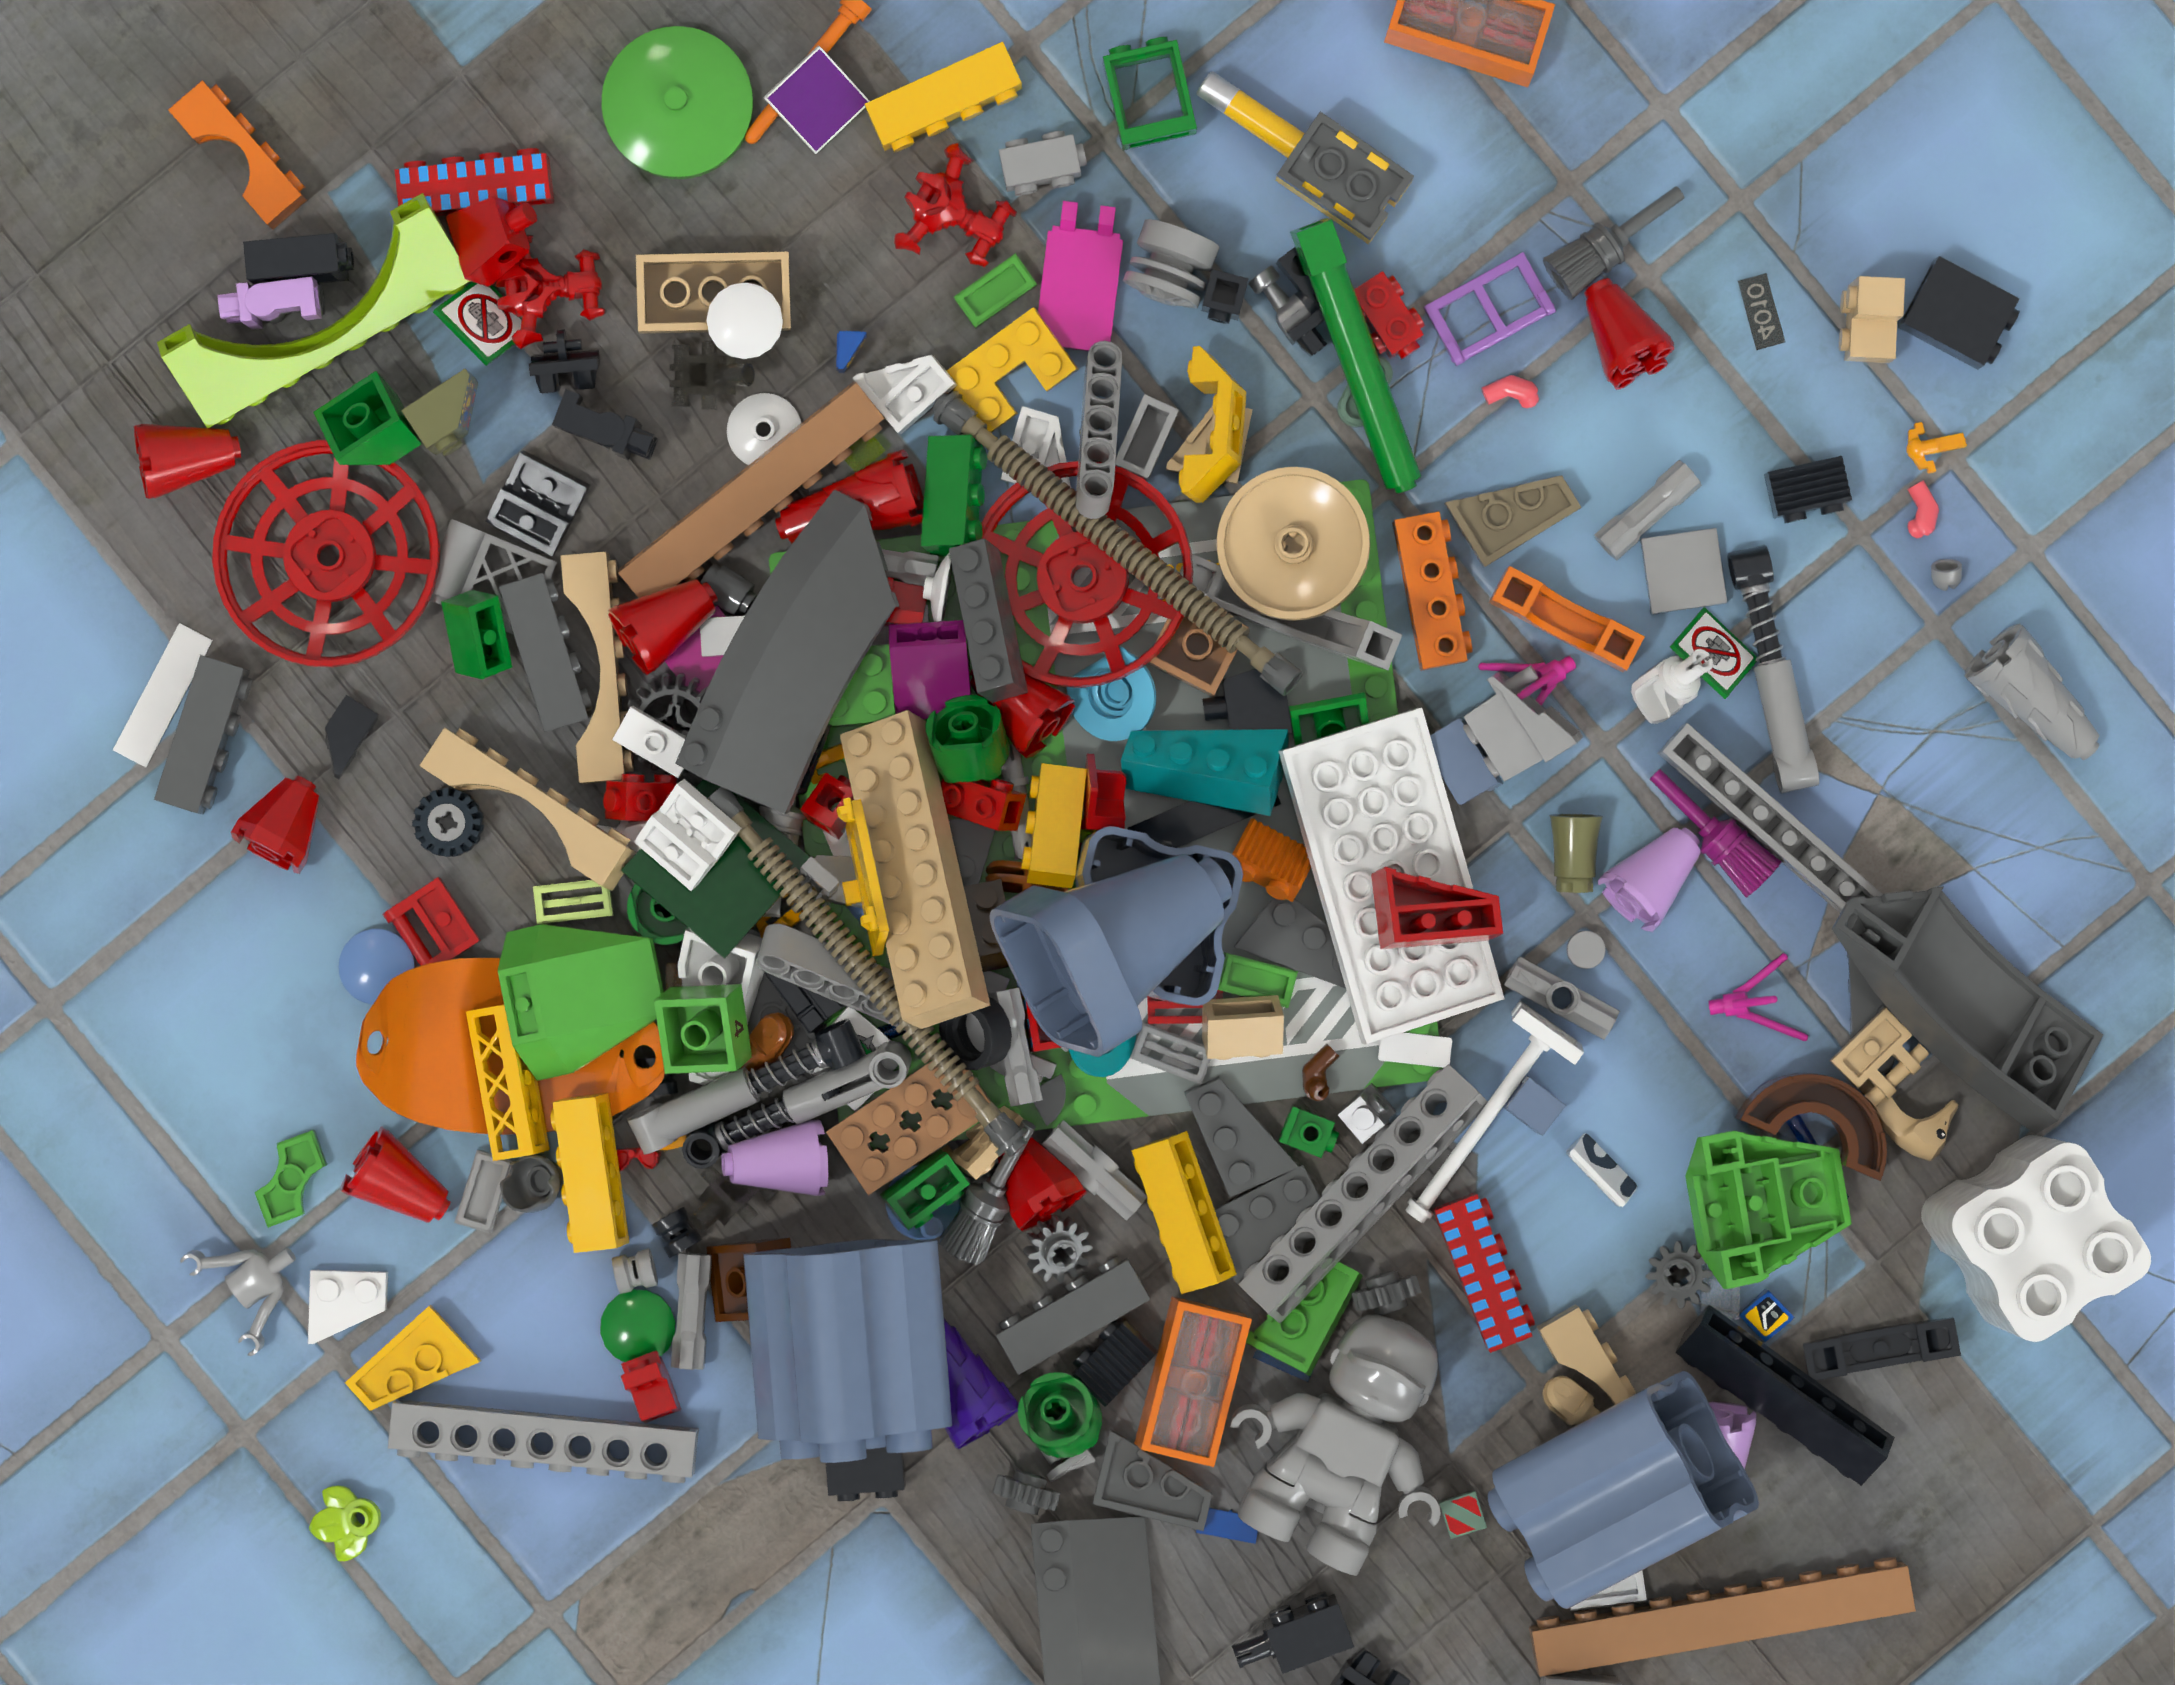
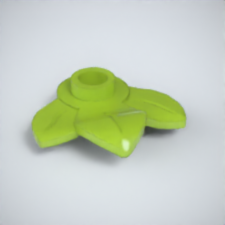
[309,1485,381,1561]

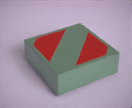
[1439,1490,1487,1539]

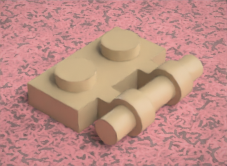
[1829,1008,1929,1107]

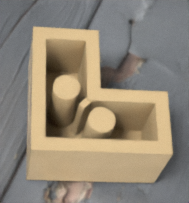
[1839,276,1905,363]

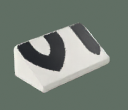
[1566,1133,1637,1207]

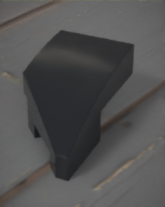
[325,695,378,780]

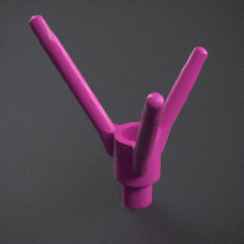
[1478,656,1576,705]
[1709,953,1808,1041]

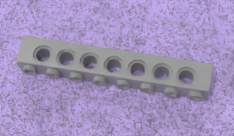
[1658,723,1883,913]
[1238,1064,1488,1323]
[388,1399,699,1483]

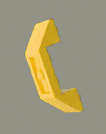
[1179,346,1247,503]

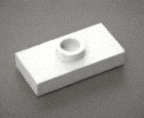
[612,706,686,778]

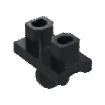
[529,329,600,394]

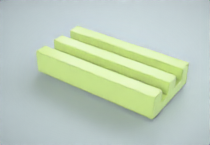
[533,880,614,924]

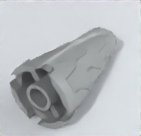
[1965,624,2099,760]

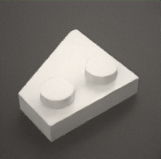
[853,355,957,434]
[308,1270,388,1344]

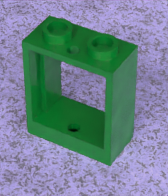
[1103,37,1197,151]

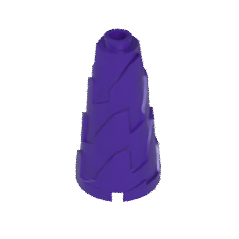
[944,1318,1019,1449]

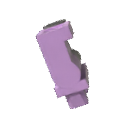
[218,277,325,330]

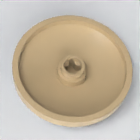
[1217,467,1370,621]

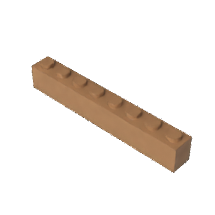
[618,381,885,598]

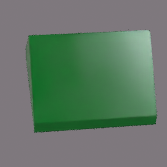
[1289,692,1369,746]

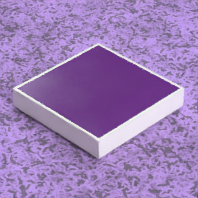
[763,46,870,154]

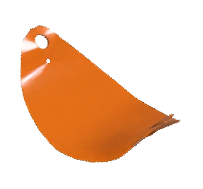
[356,958,665,1135]

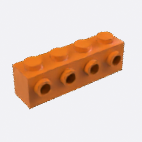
[1392,511,1473,671]

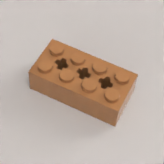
[826,1061,992,1196]

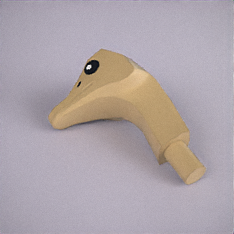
[1858,1079,1959,1161]

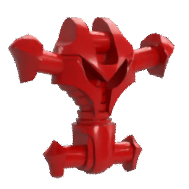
[894,143,1017,267]
[495,235,605,350]

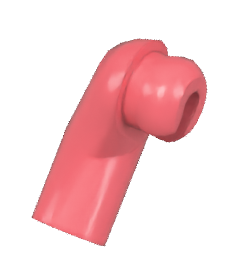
[1481,375,1539,408]
[1907,480,1939,539]

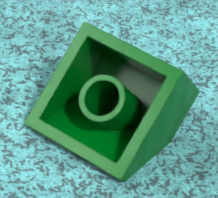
[313,371,422,465]

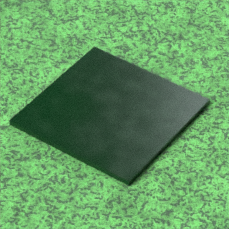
[621,779,810,959]

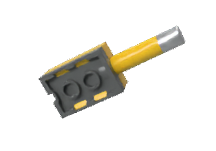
[1197,71,1414,245]

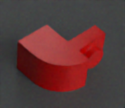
[620,1350,682,1423]

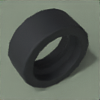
[939,996,1012,1070]

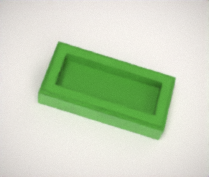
[954,253,1037,329]
[1218,952,1298,1008]

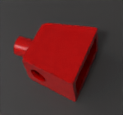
[446,197,537,287]

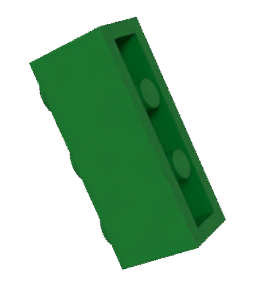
[921,435,987,556]

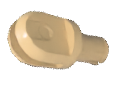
[1542,1376,1601,1425]

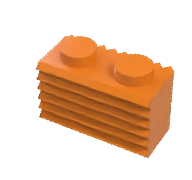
[1232,818,1311,902]

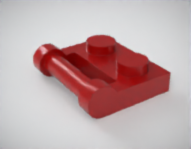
[382,877,481,966]

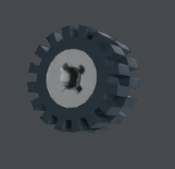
[412,788,484,857]

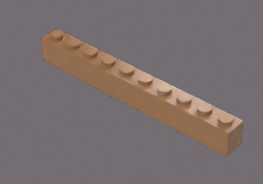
[1529,1557,1916,1677]

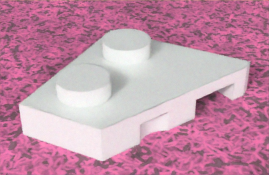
[1001,406,1071,488]

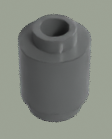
[700,564,757,616]

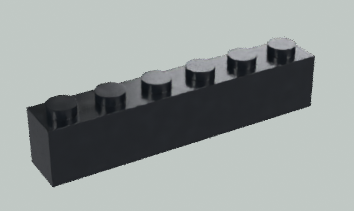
[1675,1305,1895,1486]

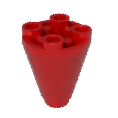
[1584,278,1674,390]

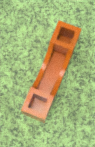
[168,80,307,229]
[1489,566,1645,673]

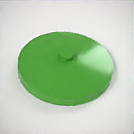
[602,26,754,179]

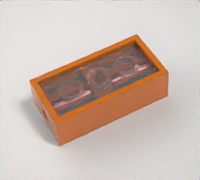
[1384,0,1555,88]
[1134,1296,1252,1467]

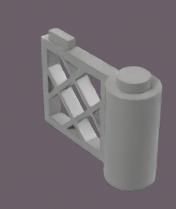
[423,519,557,634]

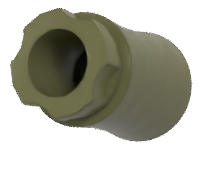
[1549,814,1603,893]

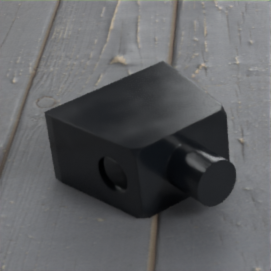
[1202,669,1292,735]

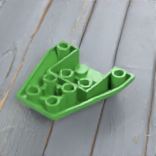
[498,924,664,1081]

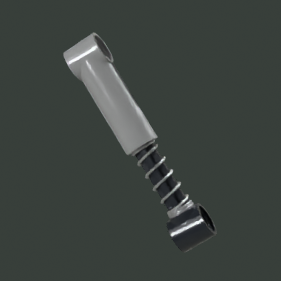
[1727,545,1819,793]
[627,1019,866,1155]
[682,1041,912,1169]

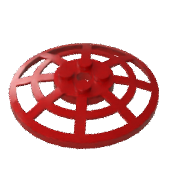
[212,440,440,667]
[981,461,1194,688]

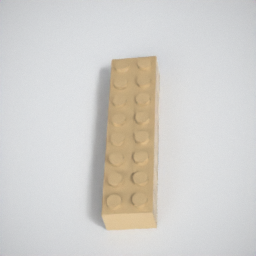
[840,710,990,1029]

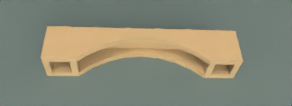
[561,552,634,784]
[420,728,637,891]
[1536,1304,1636,1405]

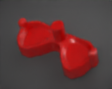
[616,1147,661,1171]

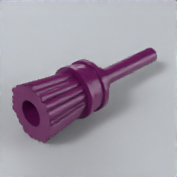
[1649,769,1782,898]

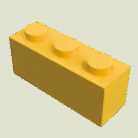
[1021,763,1087,888]

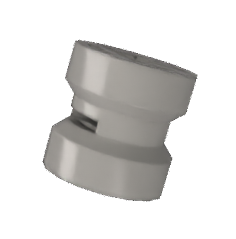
[612,1249,658,1294]

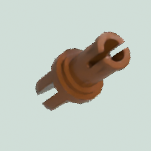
[985,860,1068,893]
[733,1013,794,1072]

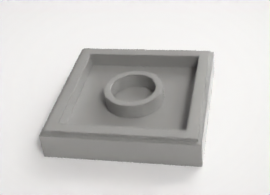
[1640,528,1727,614]

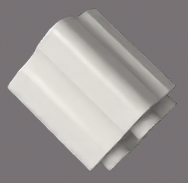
[1921,1135,2151,1342]

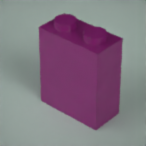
[889,620,971,719]

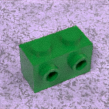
[441,590,512,679]
[880,1149,970,1230]

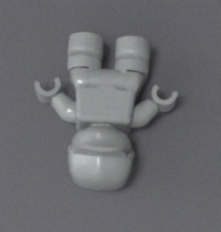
[1230,1314,1441,1576]

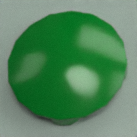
[600,1290,675,1362]

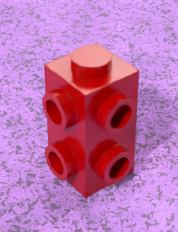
[1354,271,1425,359]
[603,774,692,821]
[940,778,1027,831]

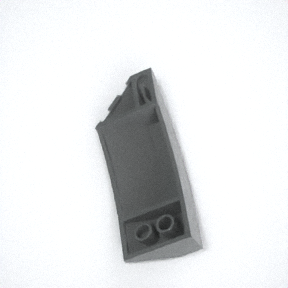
[675,490,899,814]

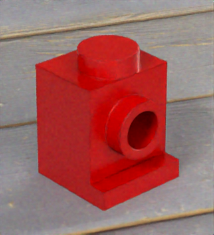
[800,773,854,840]

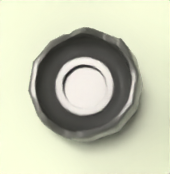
[500,1155,561,1213]

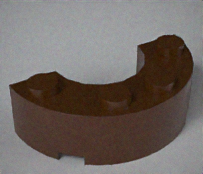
[1735,1073,1887,1181]

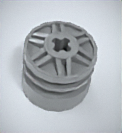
[1123,219,1220,309]

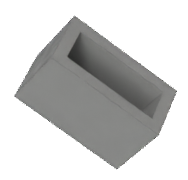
[1115,394,1179,482]

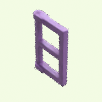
[1424,252,1556,366]

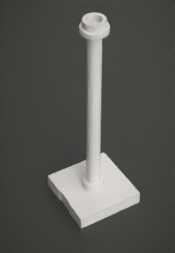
[1405,1000,1584,1223]

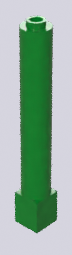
[1290,218,1421,493]

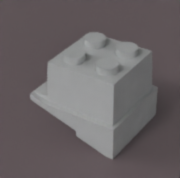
[1463,665,1583,782]

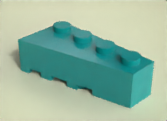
[1121,729,1289,816]

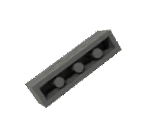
[949,539,1028,703]
[498,573,593,732]
[154,655,252,814]
[996,1256,1151,1375]

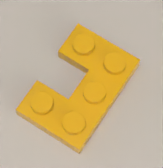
[947,307,1079,433]

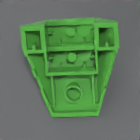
[1685,1131,1852,1289]

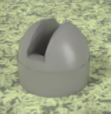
[1931,559,1962,591]

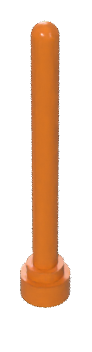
[745,0,872,144]

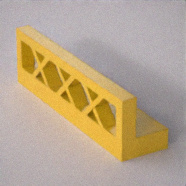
[466,1004,550,1161]

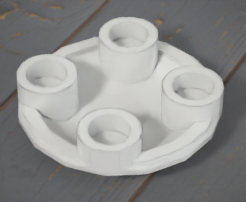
[706,282,783,359]

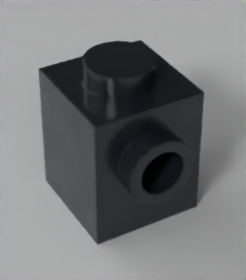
[1201,269,1249,324]

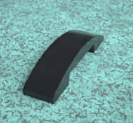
[1127,795,1281,848]
[1803,1317,1961,1381]

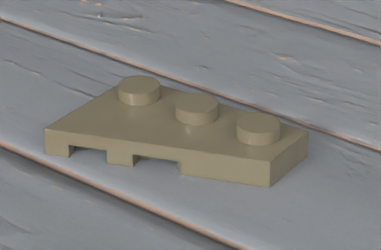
[1444,475,1582,568]

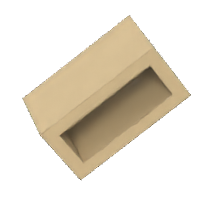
[1202,995,1284,1060]

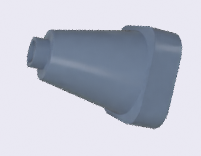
[990,854,1232,1057]

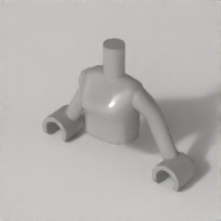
[180,1248,296,1356]

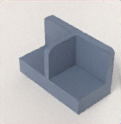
[1430,718,1504,805]

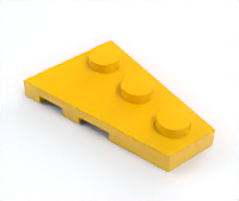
[345,1305,482,1411]

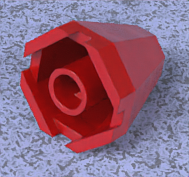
[231,776,320,874]
[998,1137,1087,1232]

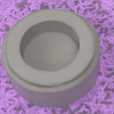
[1566,931,1605,969]

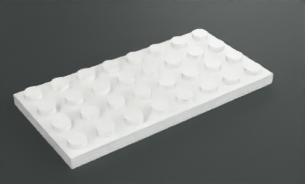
[1278,708,1505,1044]

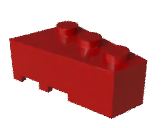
[1371,867,1503,949]

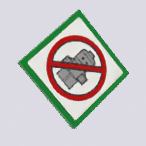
[433,282,522,366]
[1670,607,1757,699]

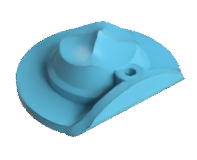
[1066,647,1156,741]

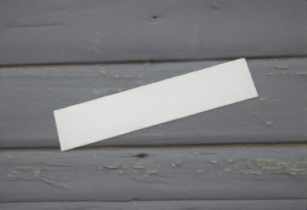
[113,623,213,767]

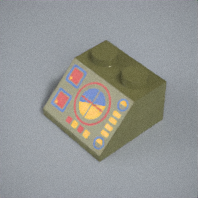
[401,368,478,456]

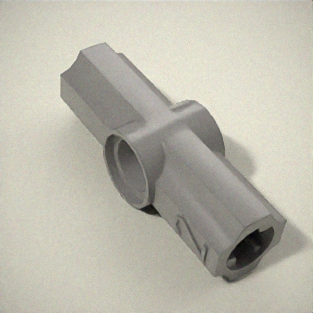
[1503,956,1620,1040]
[1042,1120,1147,1221]

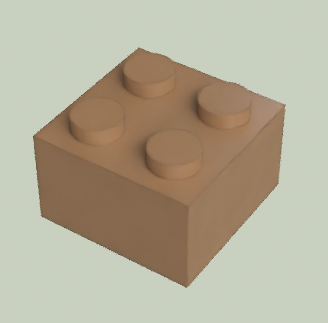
[1147,617,1249,697]

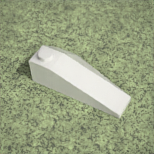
[677,929,764,1085]

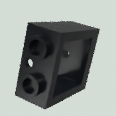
[243,233,354,285]

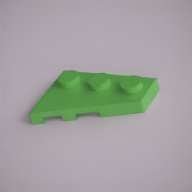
[1246,1262,1363,1376]

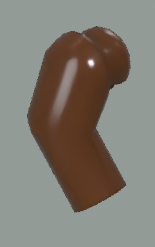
[1302,1043,1339,1101]

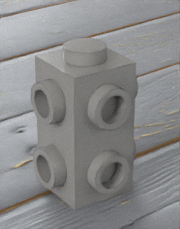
[999,131,1087,196]

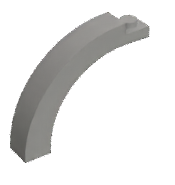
[1179,554,1402,670]

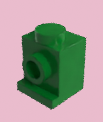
[1278,1105,1339,1158]

